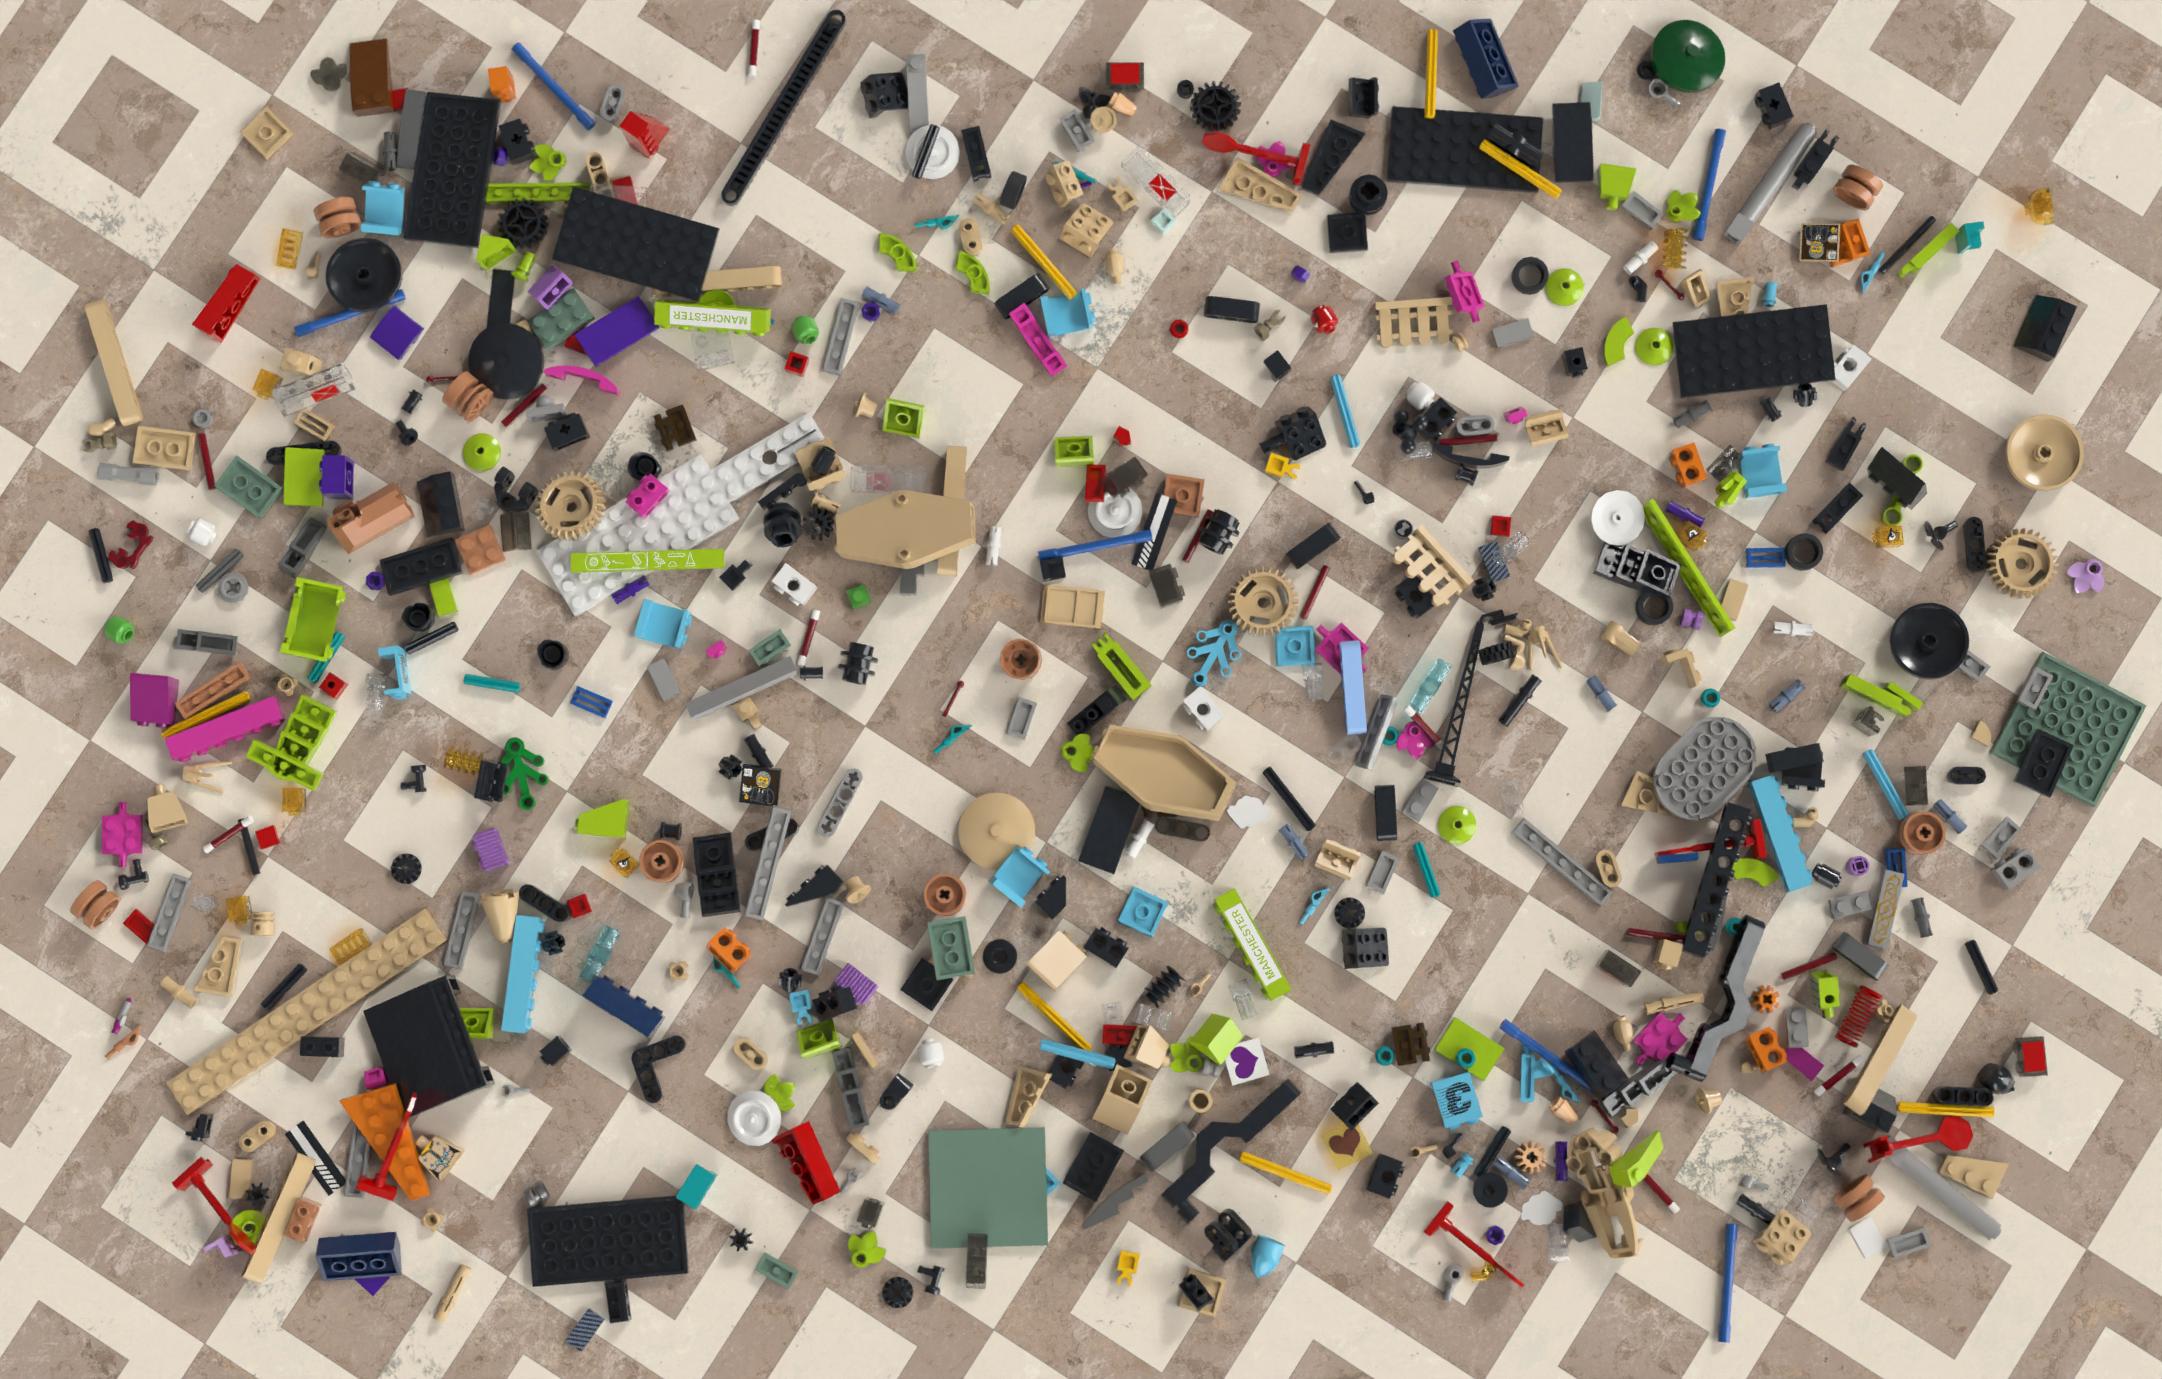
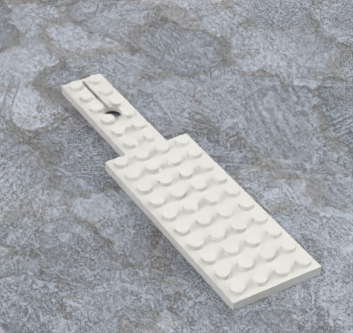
[537,413,824,617]

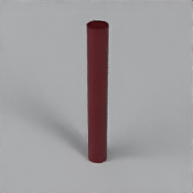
[501,383,548,427]
[198,433,216,490]
[1439,434,1497,446]
[1182,509,1213,563]
[1300,565,1330,620]
[1627,928,1683,943]
[1781,952,1838,980]

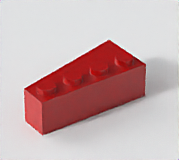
[619,111,670,159]
[192,264,260,343]

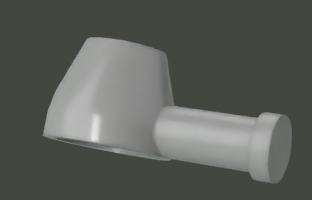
[1648,79,1680,109]
[674,882,694,918]
[1442,1264,1464,1302]

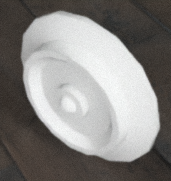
[905,125,960,180]
[1088,485,1143,538]
[1591,490,1645,545]
[727,1091,781,1146]

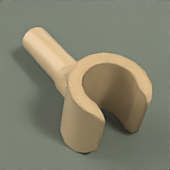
[306,253,321,279]
[1187,973,1211,997]
[1739,1061,1759,1074]
[1410,1145,1438,1158]

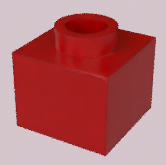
[784,351,810,378]
[318,672,349,700]

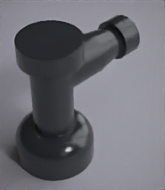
[400,765,427,793]
[118,859,149,890]
[917,1265,945,1296]

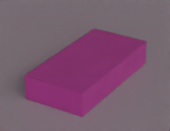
[1785,1047,1824,1081]

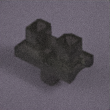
[1706,445,1744,483]

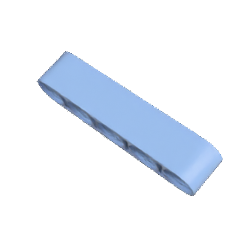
[1339,640,1367,735]

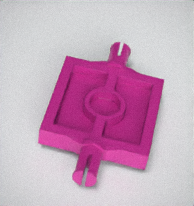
[1444,260,1485,323]
[1315,622,1369,675]
[102,802,143,867]
[1633,1012,1688,1066]

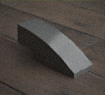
[279,517,327,579]
[900,564,924,596]
[175,629,238,655]

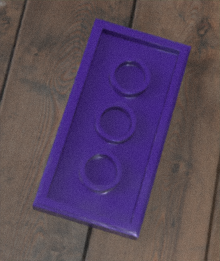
[574,296,660,367]

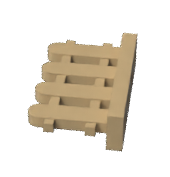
[1374,297,1453,348]
[1392,525,1474,607]

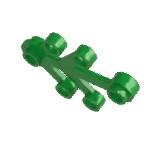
[501,737,549,810]

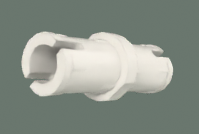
[1623,241,1659,275]
[985,526,1002,566]
[1772,621,1813,637]
[1125,819,1155,858]

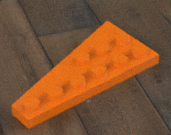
[339,1083,431,1201]

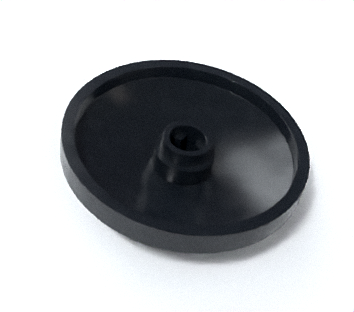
[325,238,403,312]
[468,323,544,400]
[1889,603,1969,680]

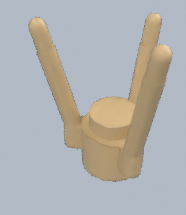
[1527,626,1562,670]
[182,761,232,794]

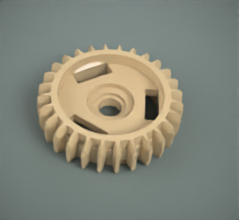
[535,471,606,541]
[1986,528,2059,599]
[1228,566,1299,637]

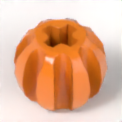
[1751,985,1780,1014]

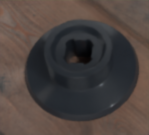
[983,939,1017,974]
[1473,1172,1508,1208]

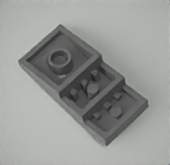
[1082,1173,1148,1230]

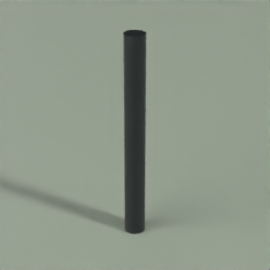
[1878,216,1936,274]

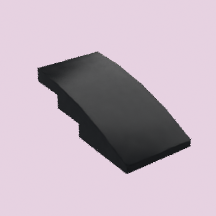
[1552,102,1594,183]
[1593,541,1681,598]
[1078,786,1140,874]
[693,832,741,917]

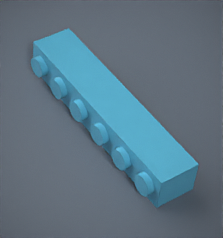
[1748,775,1813,893]
[501,915,545,1033]

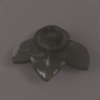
[310,57,348,92]

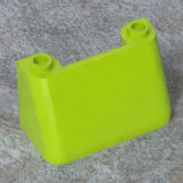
[280,577,347,662]

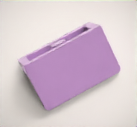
[202,1235,242,1258]

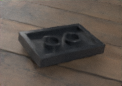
[2013,729,2074,798]
[1062,1131,1124,1202]

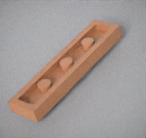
[175,662,251,719]

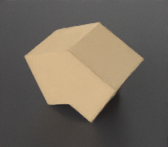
[1620,1108,1638,1128]

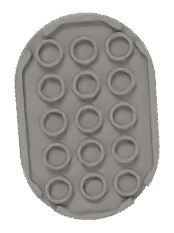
[1653,717,1756,820]

